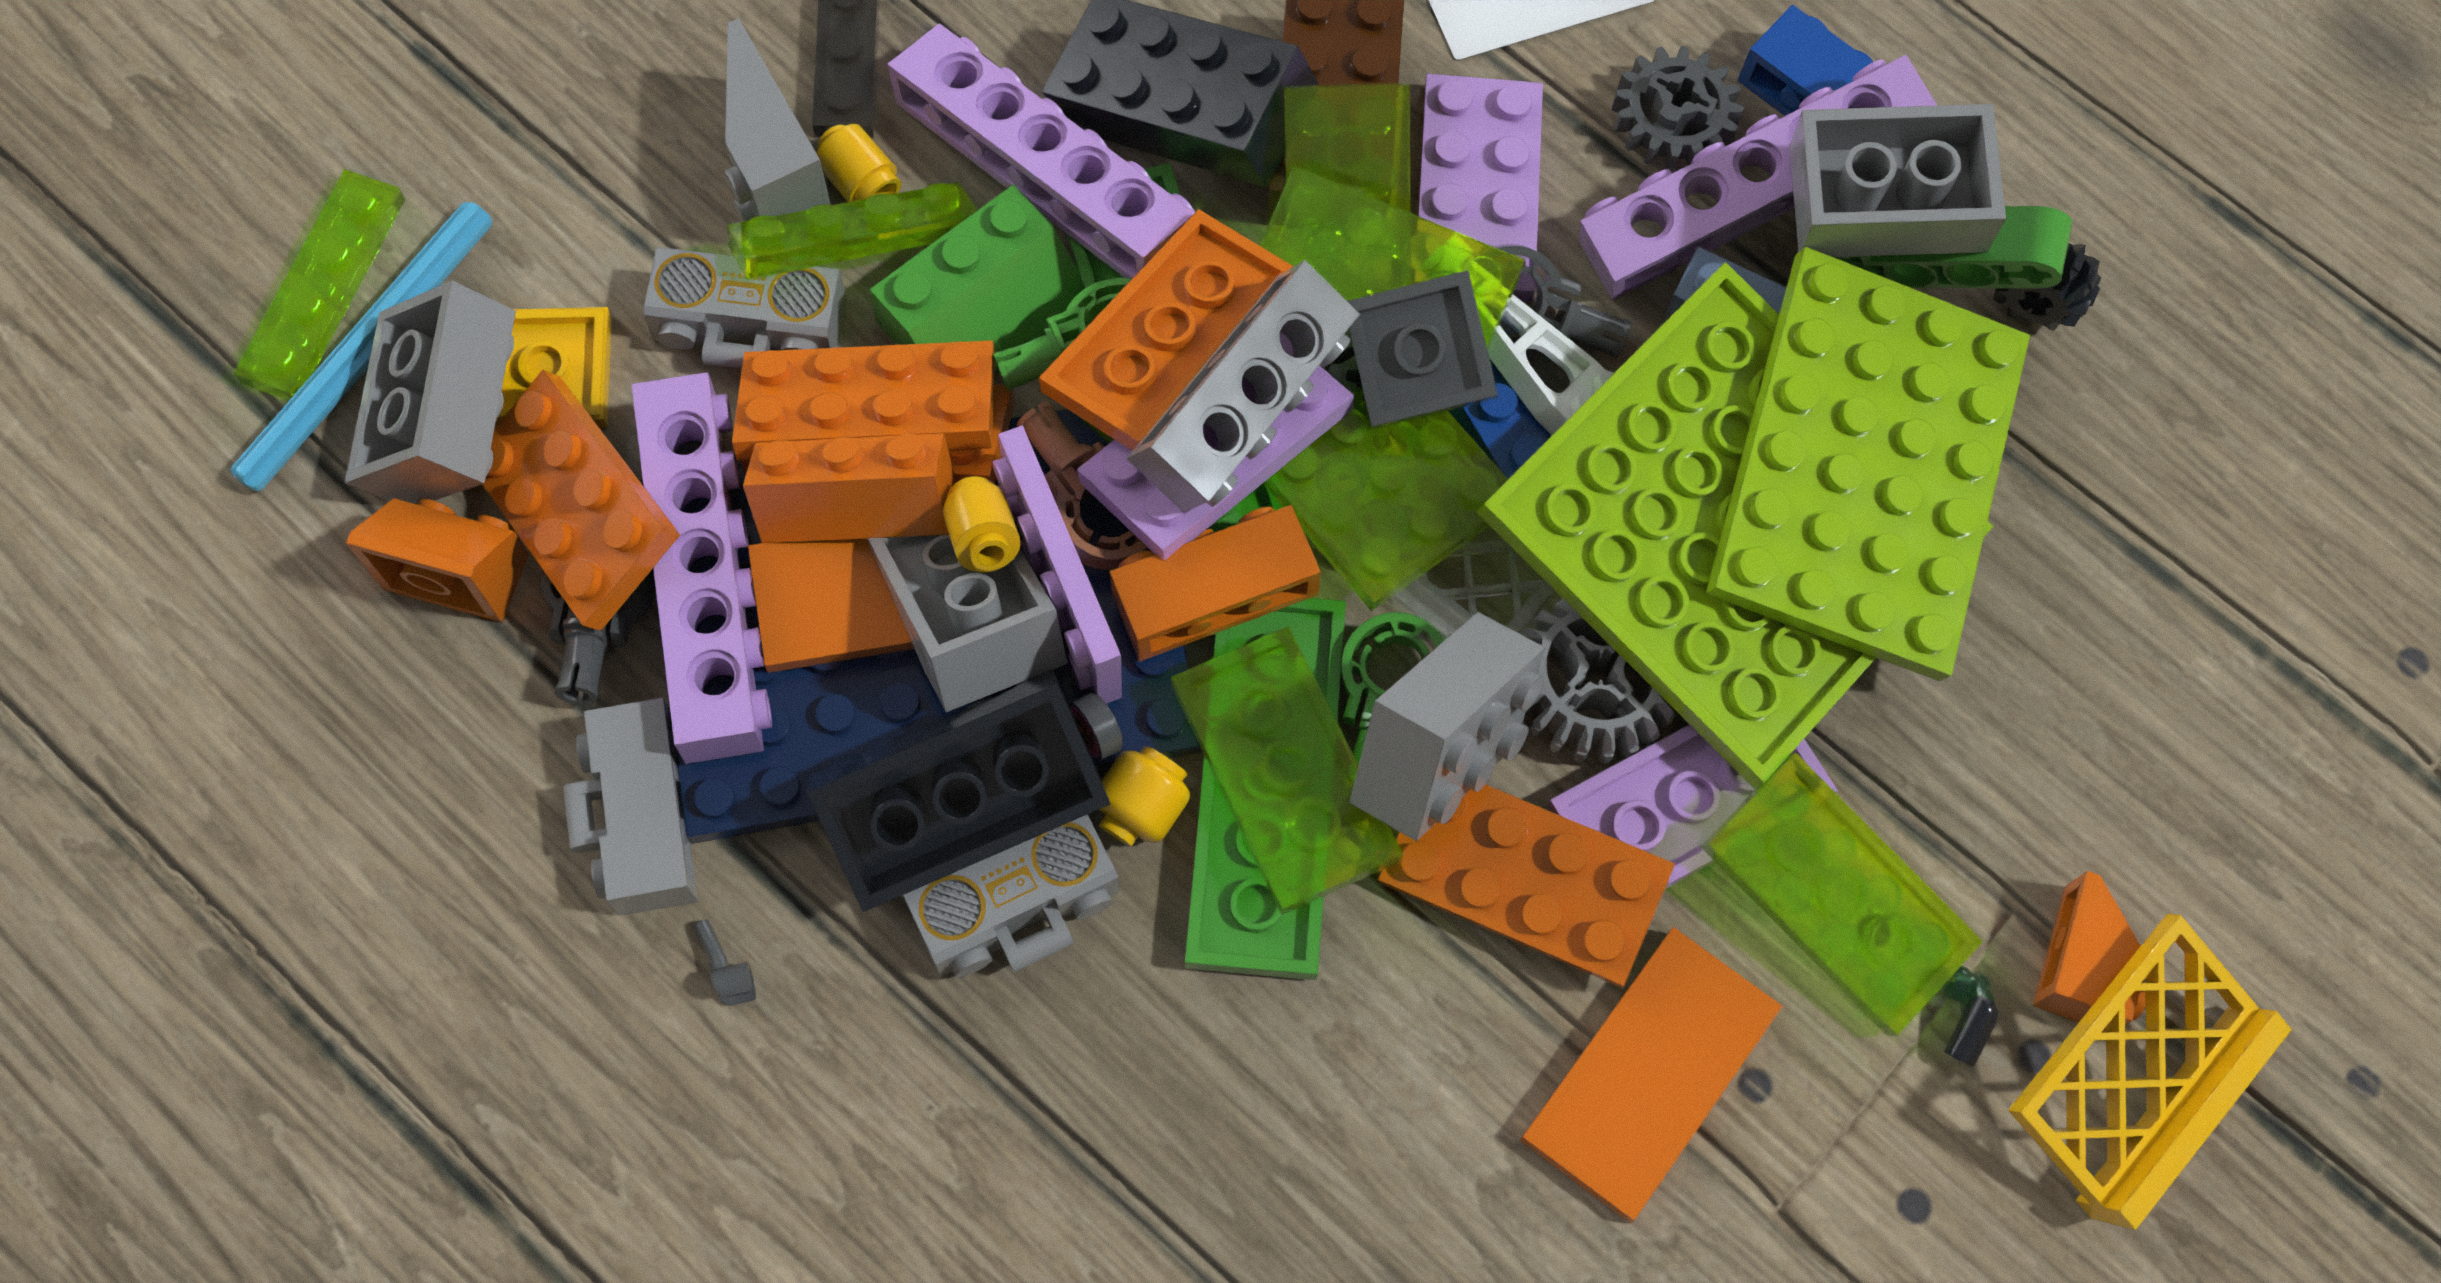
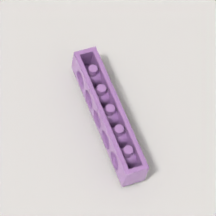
[887,23,1195,279]
[1579,55,1937,301]
[631,372,772,764]

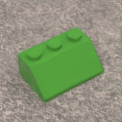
[869,184,1083,375]

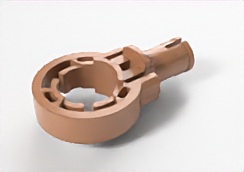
[1017,401,1149,570]

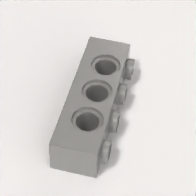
[1126,260,1360,512]

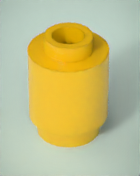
[816,124,902,214]
[943,476,1020,572]

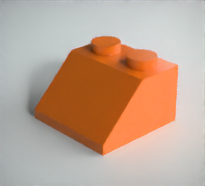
[346,498,529,623]

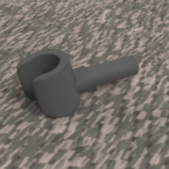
[693,919,756,1006]

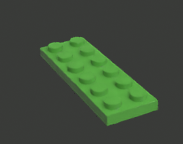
[1185,598,1346,980]

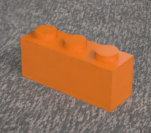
[743,433,956,543]
[1109,505,1321,662]

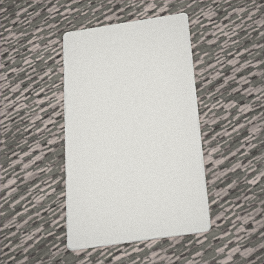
[1428,0,1654,60]

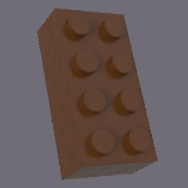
[1266,0,1404,236]

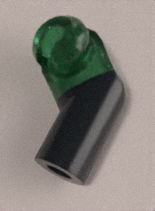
[1942,965,1998,1067]

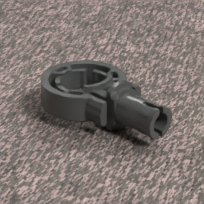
[1474,244,1631,358]
[540,569,655,705]

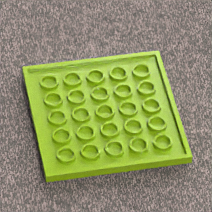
[1476,262,1994,788]

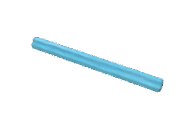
[230,202,493,492]

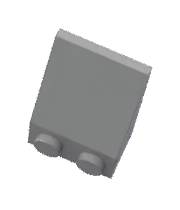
[724,18,834,251]
[867,535,1068,712]

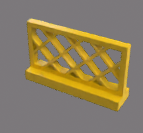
[2008,913,2292,1230]

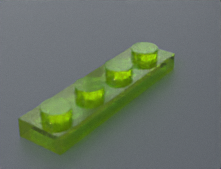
[233,169,405,401]
[727,182,977,280]

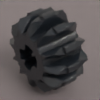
[1993,243,2101,331]

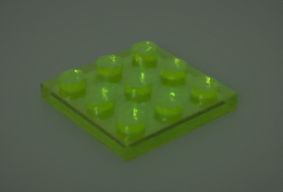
[1263,385,1508,612]

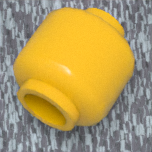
[1099,746,1190,847]

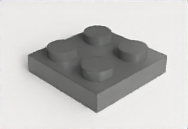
[1347,270,1499,429]

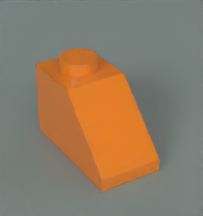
[2032,870,2145,1030]

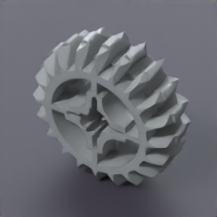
[1521,599,1675,764]

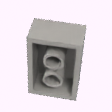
[1790,104,2006,257]
[345,280,516,504]
[1349,612,1545,841]

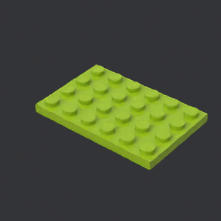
[1706,246,2030,681]

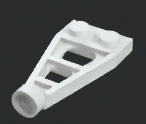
[1422,235,1614,435]

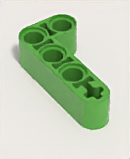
[1834,206,2072,288]

